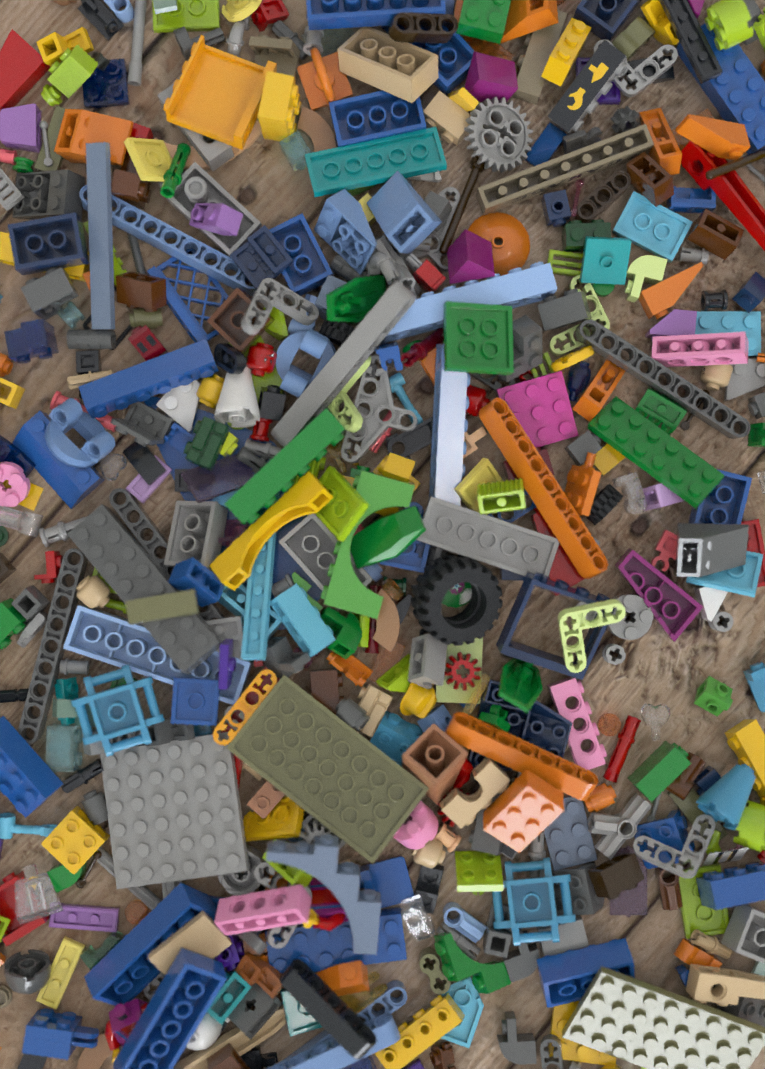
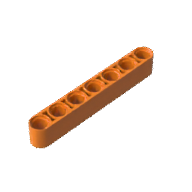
[445,712,599,801]

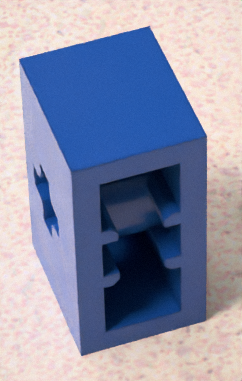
[168,557,225,607]

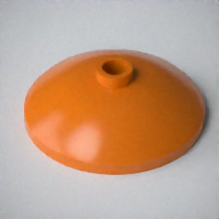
[468,212,530,276]

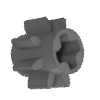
[611,106,639,133]

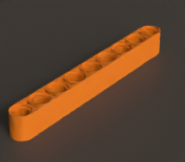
[479,397,608,579]

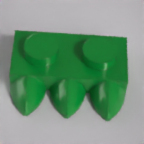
[635,387,687,435]

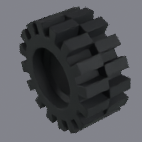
[319,317,355,347]
[584,484,623,525]

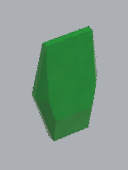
[326,274,386,322]
[350,506,426,569]
[498,658,543,713]

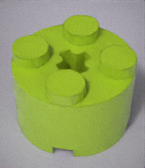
[704,0,754,51]
[733,800,765,853]

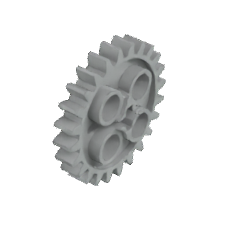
[464,97,533,173]

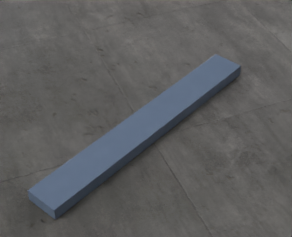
[86,142,115,330]

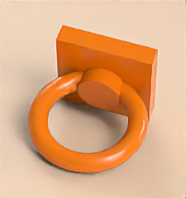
[297,48,353,111]

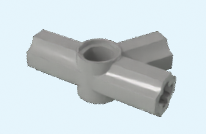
[373,235,422,297]
[587,793,652,860]

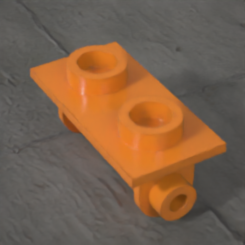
[326,651,373,687]

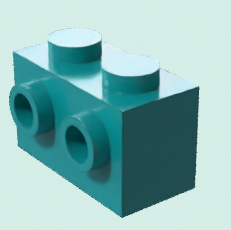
[207,970,252,1025]

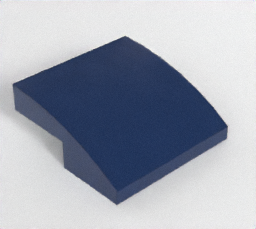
[230,225,293,289]

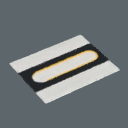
[702,848,749,866]

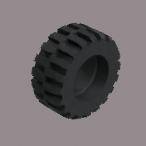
[411,554,503,646]

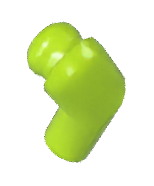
[706,830,722,855]

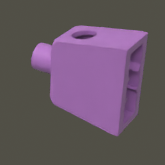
[0,104,42,153]

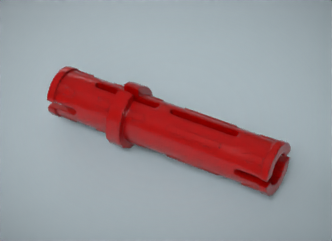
[603,715,642,783]

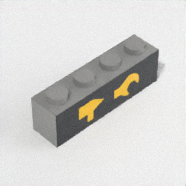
[548,39,627,135]

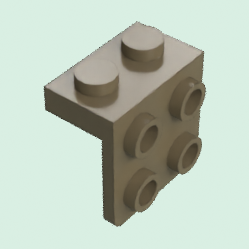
[249,35,300,78]

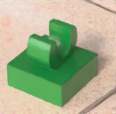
[478,704,511,733]

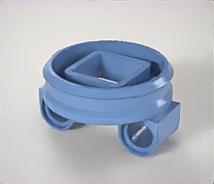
[276,329,336,398]
[45,398,115,468]

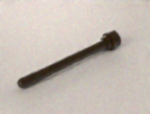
[705,148,765,180]
[439,156,486,254]

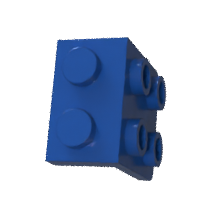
[634,809,695,869]
[359,856,414,908]

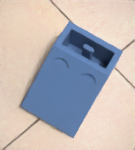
[367,171,442,254]
[314,189,377,275]

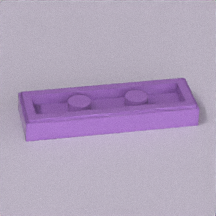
[49,903,120,932]

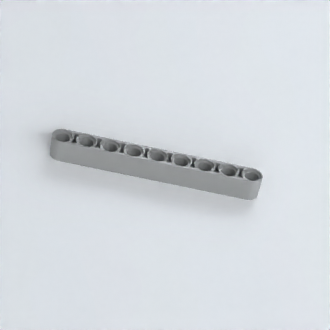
[271,281,416,447]

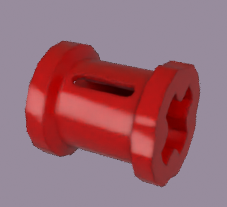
[249,418,273,442]

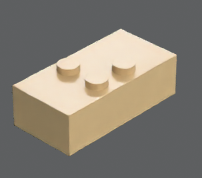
[337,27,439,103]

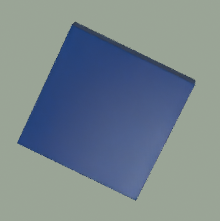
[171,677,220,726]

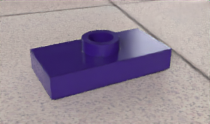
[218,638,236,690]

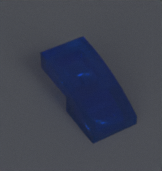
[0,435,36,478]

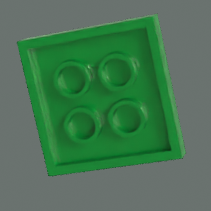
[443,301,514,375]

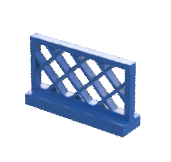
[147,249,229,343]

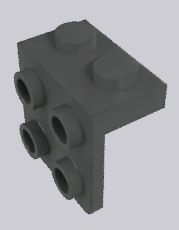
[111,401,175,446]
[544,861,605,916]
[716,996,765,1027]

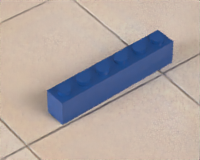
[79,339,219,419]

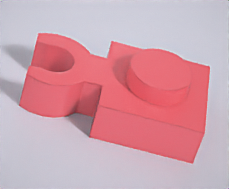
[650,530,677,572]

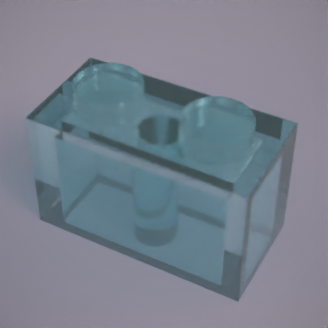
[46,724,82,772]

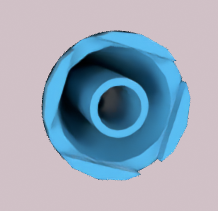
[696,764,756,830]

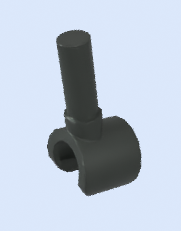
[94,51,110,71]

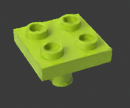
[455,851,503,895]

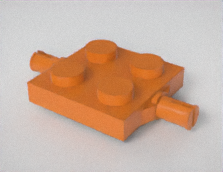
[564,452,602,516]

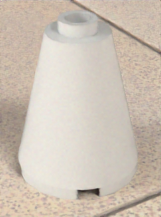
[214,366,260,428]

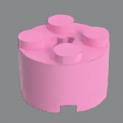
[393,800,438,849]

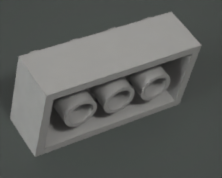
[166,162,262,257]
[279,513,373,610]

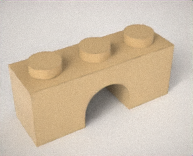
[440,757,510,829]

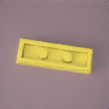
[36,936,86,1010]

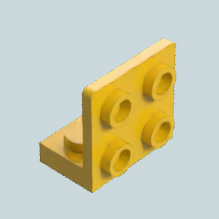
[41,806,110,874]

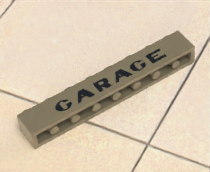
[476,124,654,216]

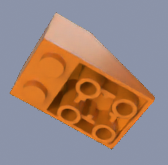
[495,0,559,45]
[54,109,134,165]

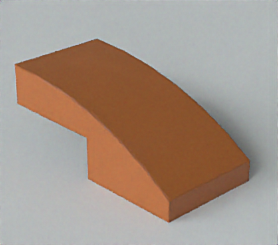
[235,953,283,999]

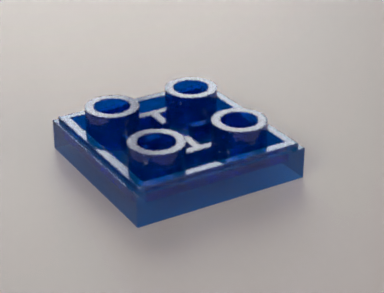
[82,58,130,109]

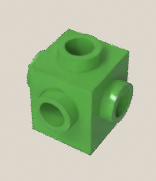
[694,676,733,717]

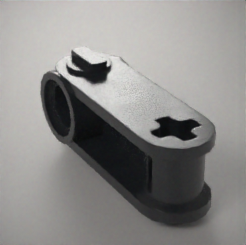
[384,417,433,459]

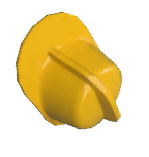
[399,682,437,719]

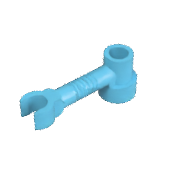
[389,372,423,425]
[0,813,58,839]

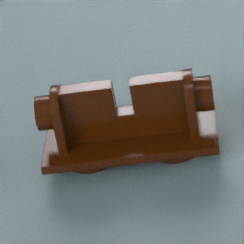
[430,1042,456,1069]

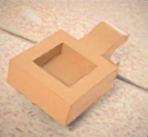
[463,426,487,459]

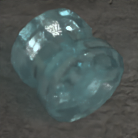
[57,301,86,329]

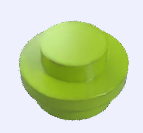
[41,84,62,107]

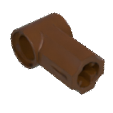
[666,752,706,801]
[655,866,683,911]

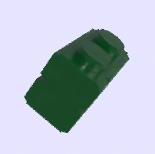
[183,416,230,471]

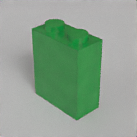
[627,741,691,802]

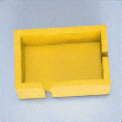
[258,71,301,144]

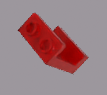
[0,871,50,947]

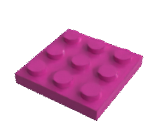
[496,370,579,448]

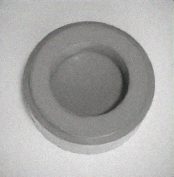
[184,177,208,201]

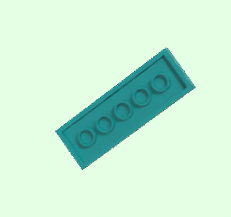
[304,127,447,197]

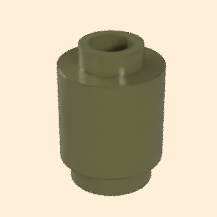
[129,308,163,330]

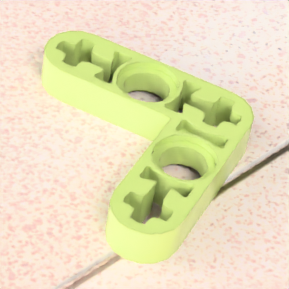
[549,275,610,356]
[328,355,371,433]
[558,599,626,673]

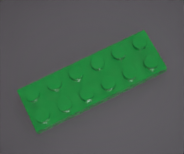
[587,396,725,509]

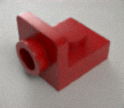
[251,0,289,32]

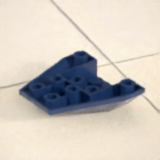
[468,679,572,771]

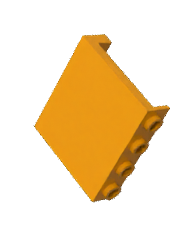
[163,35,277,150]

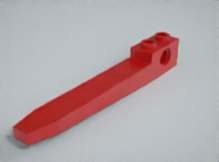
[681,141,765,251]

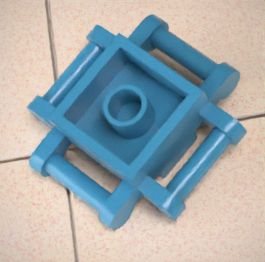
[71,664,165,757]
[492,857,576,946]

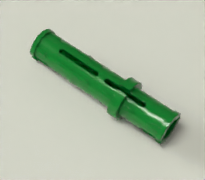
[160,143,191,198]

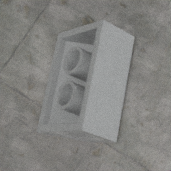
[164,501,228,574]

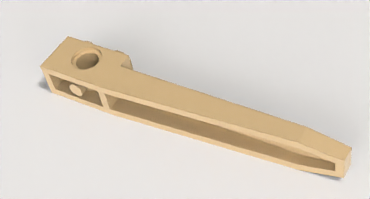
[686,964,765,1007]
[173,1005,286,1069]

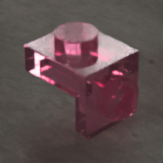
[218,519,249,549]

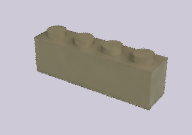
[511,10,567,105]

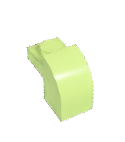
[625,255,668,302]

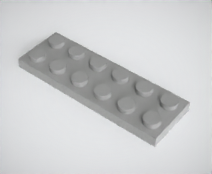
[416,496,559,577]

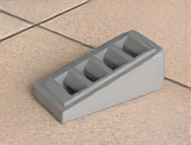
[0,167,25,211]

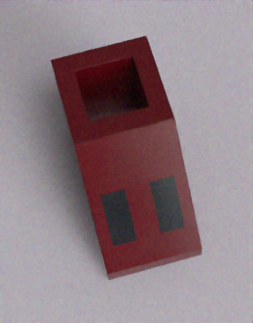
[128,325,169,361]

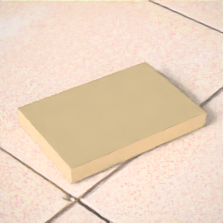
[148,911,232,975]

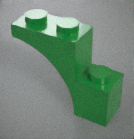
[434,933,511,994]

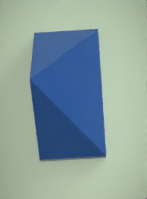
[525,122,567,166]

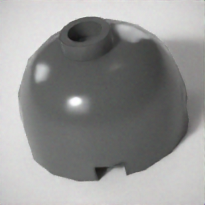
[4,949,51,995]

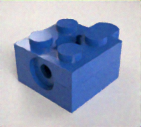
[380,502,430,573]
[22,1008,99,1060]

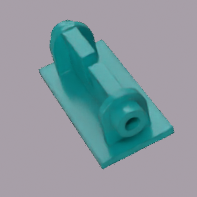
[54,677,79,725]

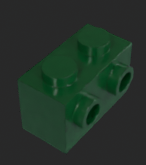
[562,219,611,252]

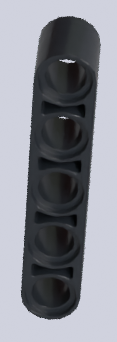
[280,959,377,1059]

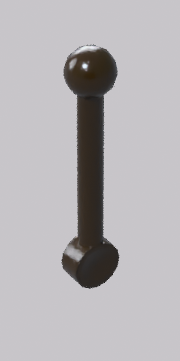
[681,389,709,431]
[76,850,102,888]

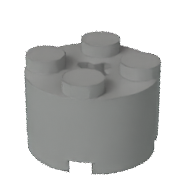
[606,594,654,640]
[218,845,266,896]

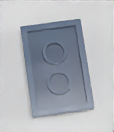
[544,795,598,871]

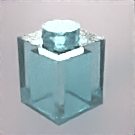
[279,131,312,172]

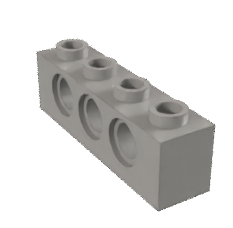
[157,84,234,171]

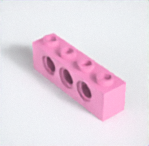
[652,332,749,367]
[547,677,607,770]
[214,885,311,936]

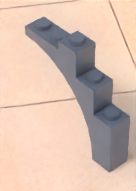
[266,834,381,955]

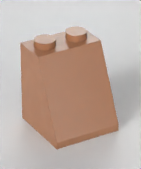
[402,723,468,804]

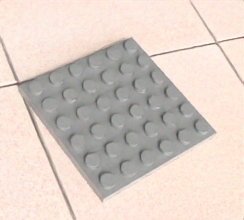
[100,732,250,889]

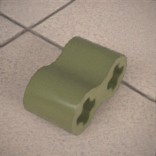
[612,16,656,61]
[419,947,450,994]

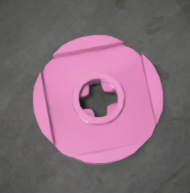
[0,461,30,507]

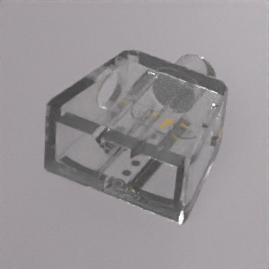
[15,864,64,924]

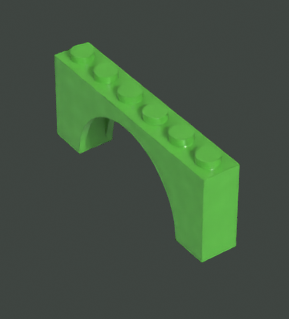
[321,471,415,619]

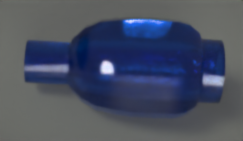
[567,361,591,402]

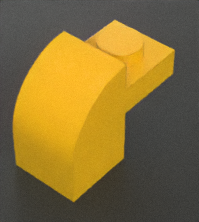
[640,0,679,46]
[36,27,94,66]

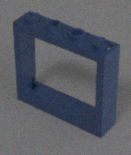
[496,572,615,680]

